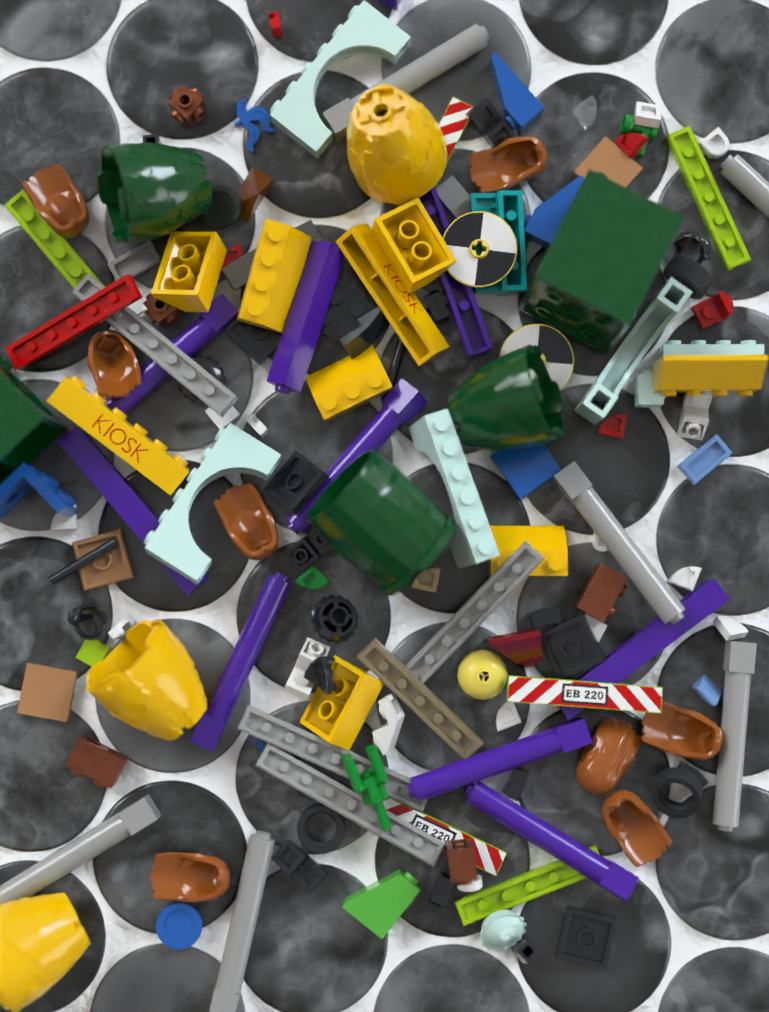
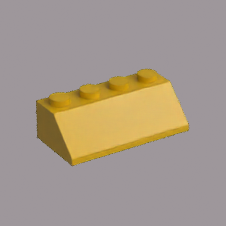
[237,219,312,333]
[653,355,768,397]

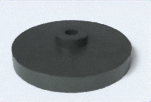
[201,184,242,230]

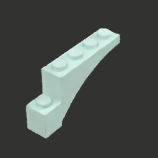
[634,340,764,408]

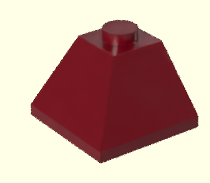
[485,629,543,668]

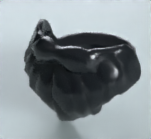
[672,230,712,264]
[68,603,108,641]
[304,656,336,695]

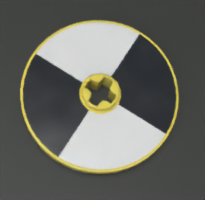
[443,211,517,288]
[499,324,574,390]

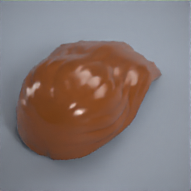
[469,136,548,193]
[22,164,90,238]
[88,330,142,398]
[213,483,279,560]
[641,701,723,761]
[576,717,642,795]
[601,790,673,867]
[150,852,230,903]

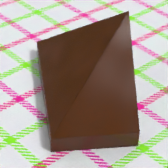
[237,167,274,222]

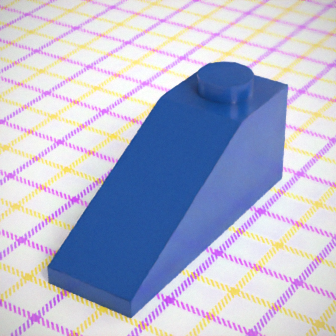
[489,52,544,135]
[524,176,585,250]

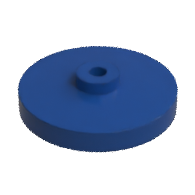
[156,902,203,950]

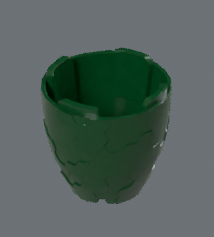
[97,143,212,245]
[448,344,565,450]

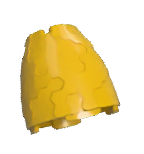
[347,85,448,205]
[86,620,207,741]
[0,893,90,1012]

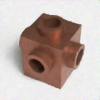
[168,84,207,128]
[143,291,182,328]

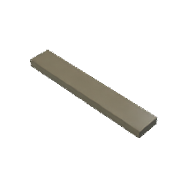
[357,638,484,759]

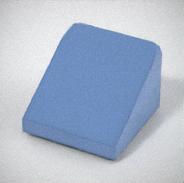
[692,674,721,706]

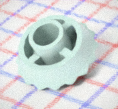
[479,909,527,951]

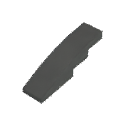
[221,220,324,291]

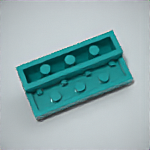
[469,190,527,296]

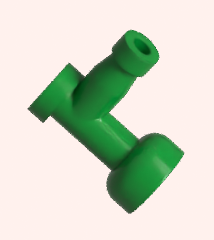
[619,114,658,157]

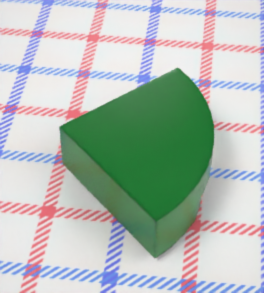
[294,564,330,589]

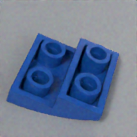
[490,445,561,500]

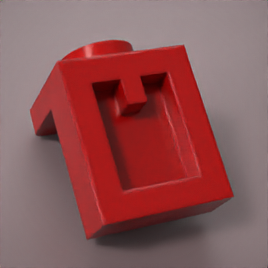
[691,291,734,330]

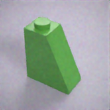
[342,869,420,939]

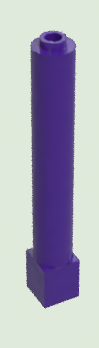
[105,293,239,414]
[286,378,428,535]
[190,571,292,752]
[406,717,593,802]
[463,781,639,901]

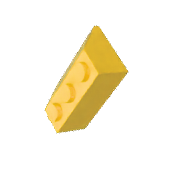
[371,198,456,294]
[151,231,227,312]
[305,344,393,422]
[489,526,568,576]
[300,655,384,750]

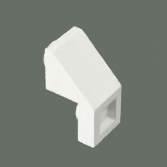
[677,392,713,441]
[283,637,330,701]
[372,692,405,755]

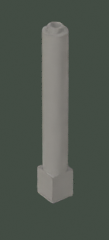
[323,24,489,141]
[720,154,769,218]
[553,461,685,625]
[713,640,757,831]
[0,794,161,904]
[209,830,275,1012]

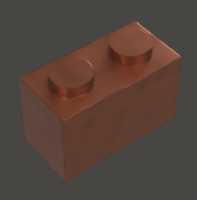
[574,563,628,622]
[66,735,129,789]
[446,838,477,885]

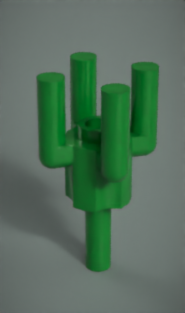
[341,744,392,832]

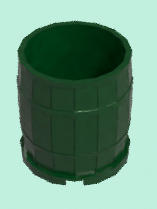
[307,448,456,596]

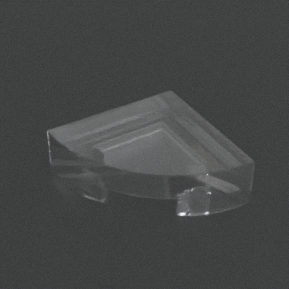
[571,95,597,131]

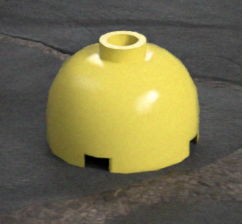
[457,649,508,700]

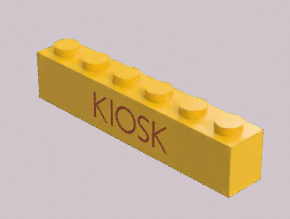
[335,223,450,366]
[47,375,189,496]

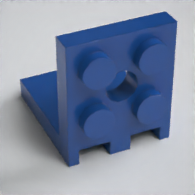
[0,462,79,518]

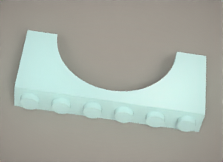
[270,0,411,159]
[574,277,692,425]
[408,408,500,569]
[144,423,281,585]

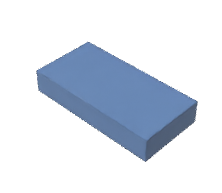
[677,434,733,485]

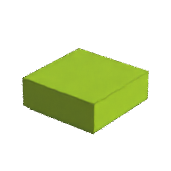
[75,639,111,667]

